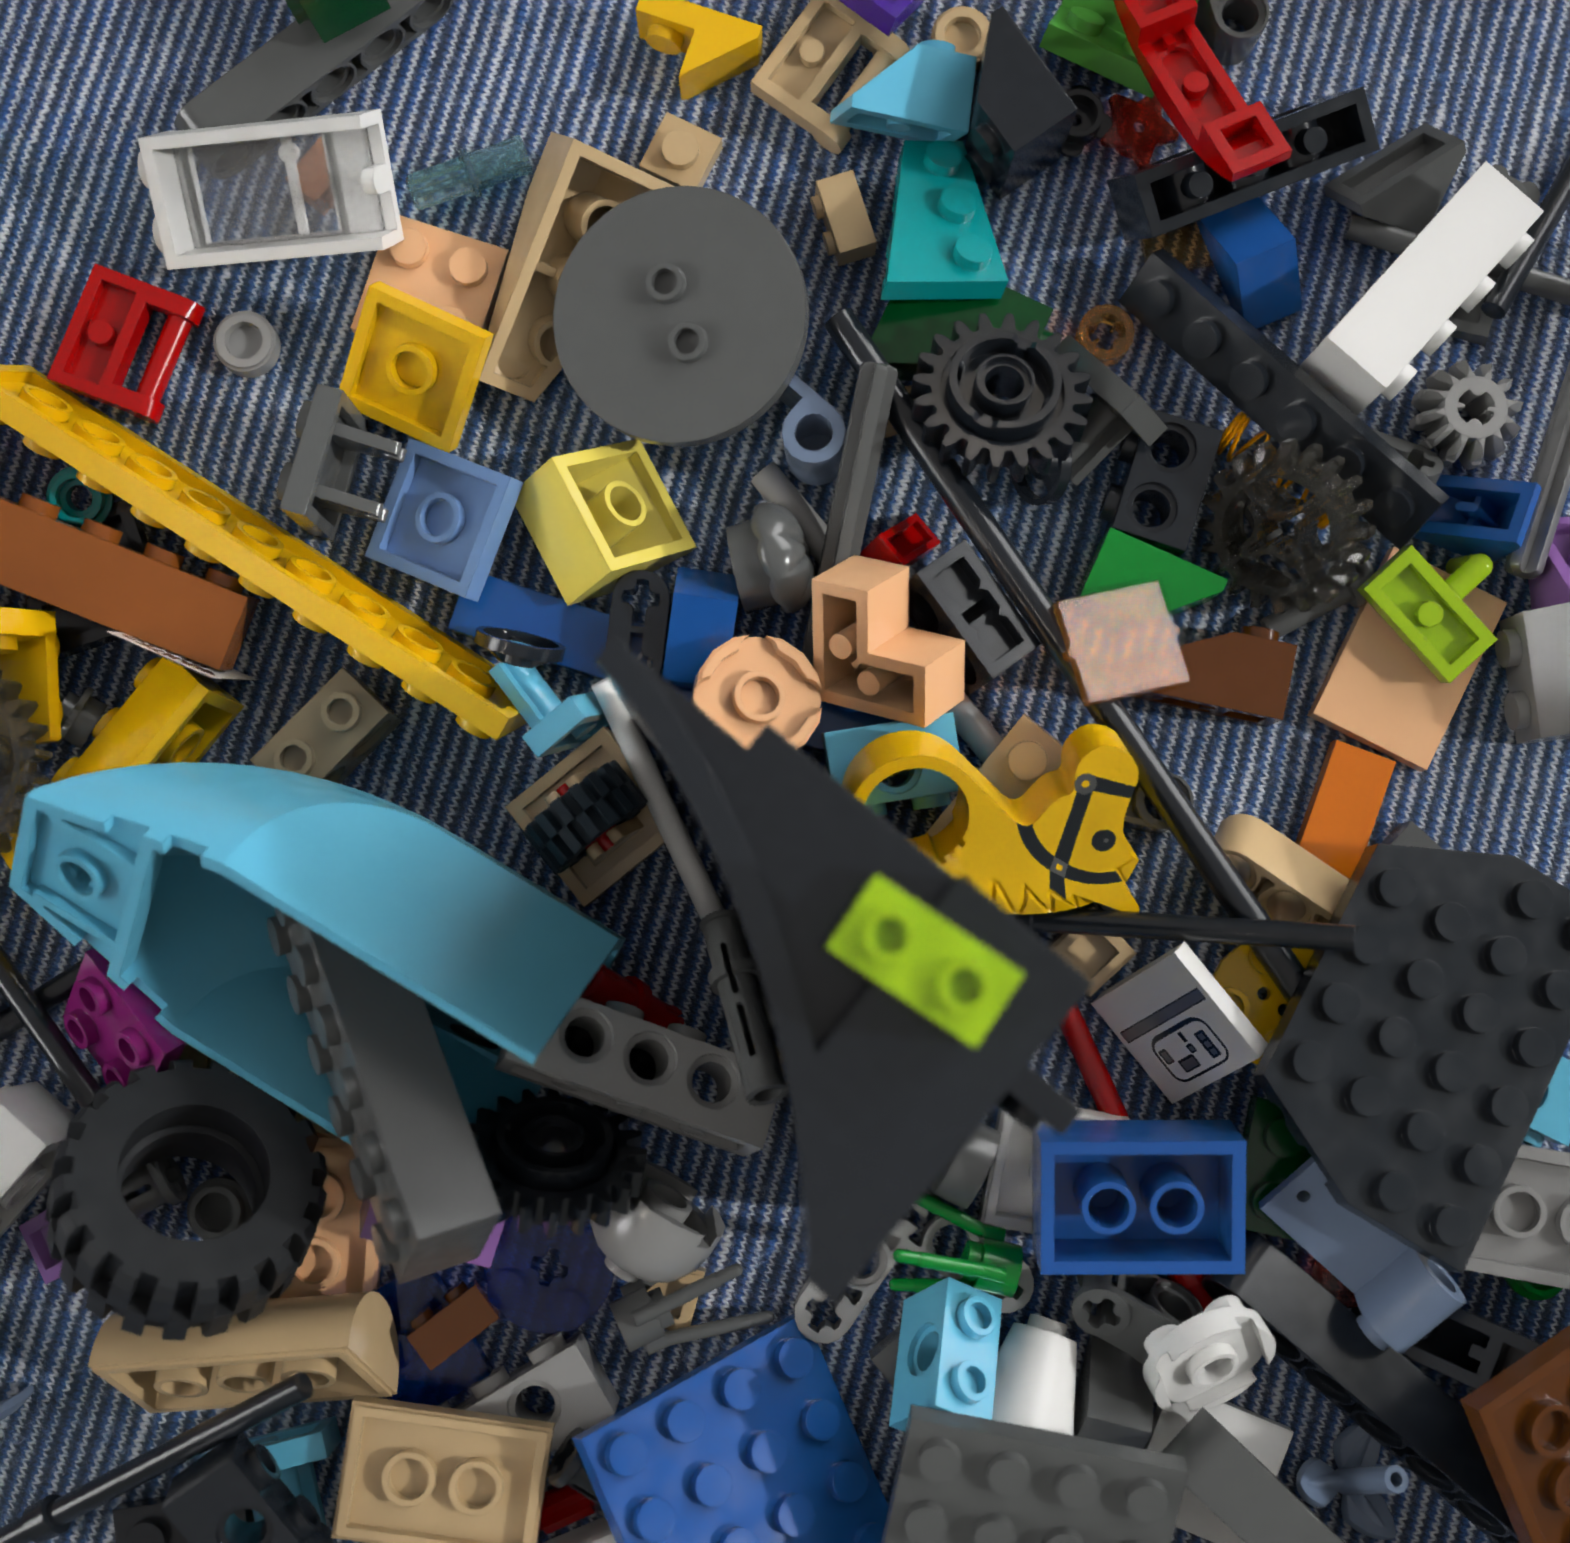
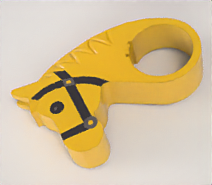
[842,724,1139,915]

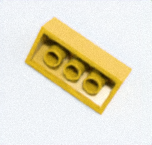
[0,657,244,870]

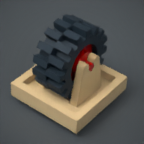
[505,726,687,907]

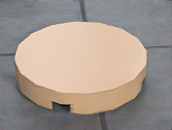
[691,635,822,749]

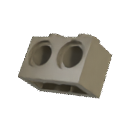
[250,667,403,784]

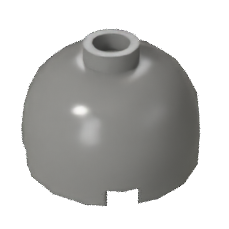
[590,1160,725,1283]

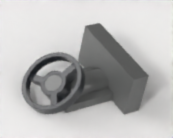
[1010,334,1168,506]

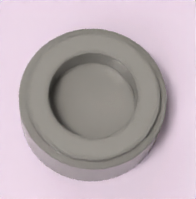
[213,311,281,378]

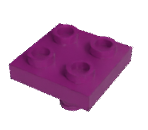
[62,948,187,1087]

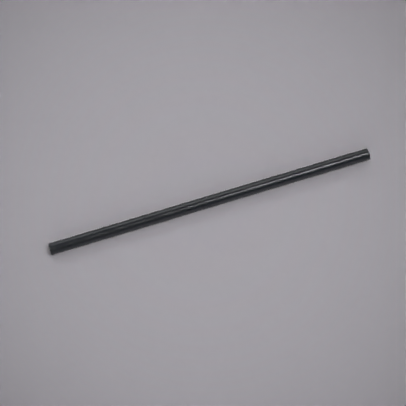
[824,308,1305,1003]

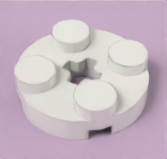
[1143,1295,1276,1413]

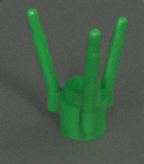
[889,1193,1023,1298]

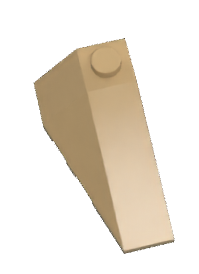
[479,132,674,402]

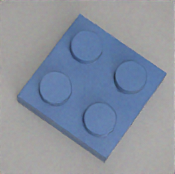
[365,438,524,602]

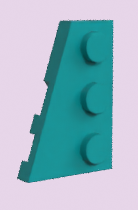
[880,140,1008,300]

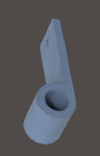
[779,374,846,486]
[1258,1157,1466,1354]

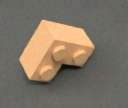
[811,555,965,728]

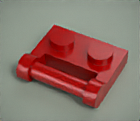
[47,264,206,424]

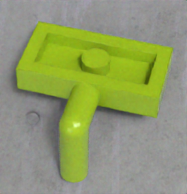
[1357,545,1498,683]

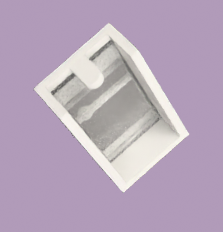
[138,109,404,270]

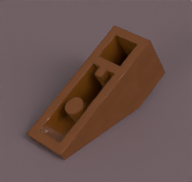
[1098,626,1297,727]

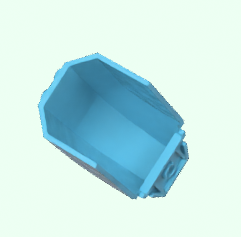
[8,762,626,1145]

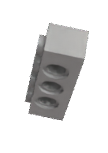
[494,997,785,1157]
[434,1331,620,1452]

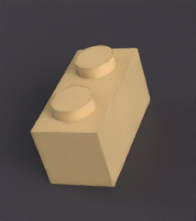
[810,170,877,267]

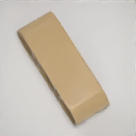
[1214,814,1349,951]

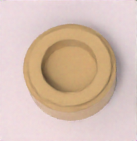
[930,6,990,71]

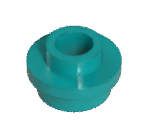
[46,466,114,528]

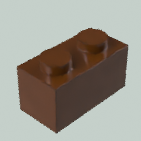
[406,1279,499,1371]

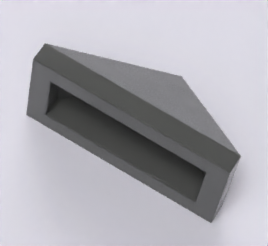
[1323,123,1466,233]

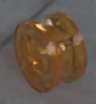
[1074,304,1135,367]

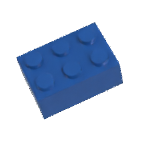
[1032,1120,1246,1275]

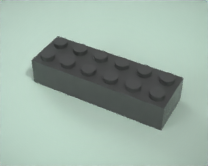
[267,907,502,1285]

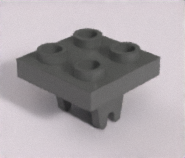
[277,383,407,542]

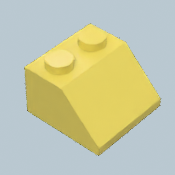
[515,439,697,606]

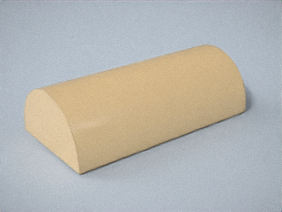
[88,1291,399,1413]

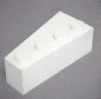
[1300,161,1544,416]

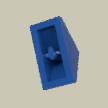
[1196,197,1303,329]
[1414,474,1542,562]
[662,567,739,689]

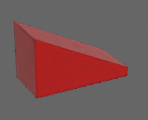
[860,513,941,567]

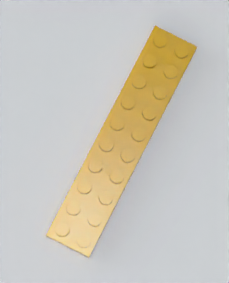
[0,364,527,741]

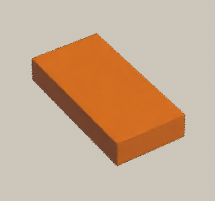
[1295,740,1396,880]

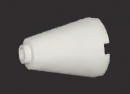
[992,1314,1077,1436]

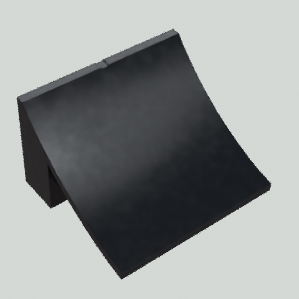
[596,634,1094,1304]

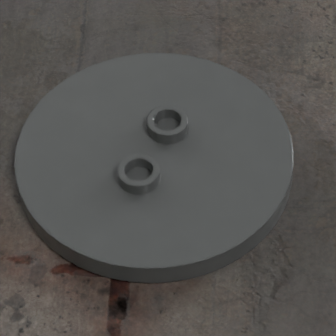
[553,186,809,447]

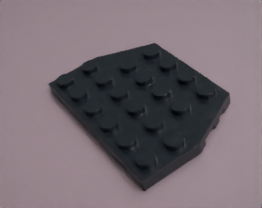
[1253,843,1570,1273]

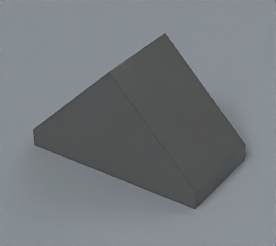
[1074,1334,1153,1449]

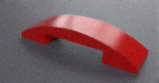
[1113,0,1292,182]

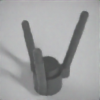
[608,1263,775,1355]

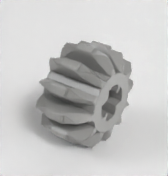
[1408,360,1524,470]

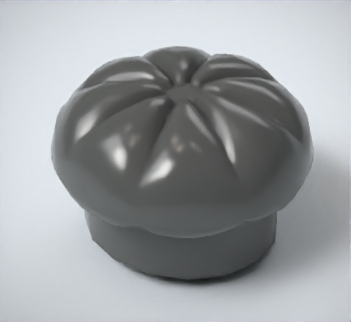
[726,502,815,614]

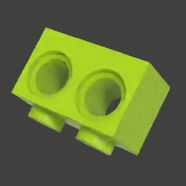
[824,874,1025,1048]

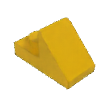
[635,0,762,100]

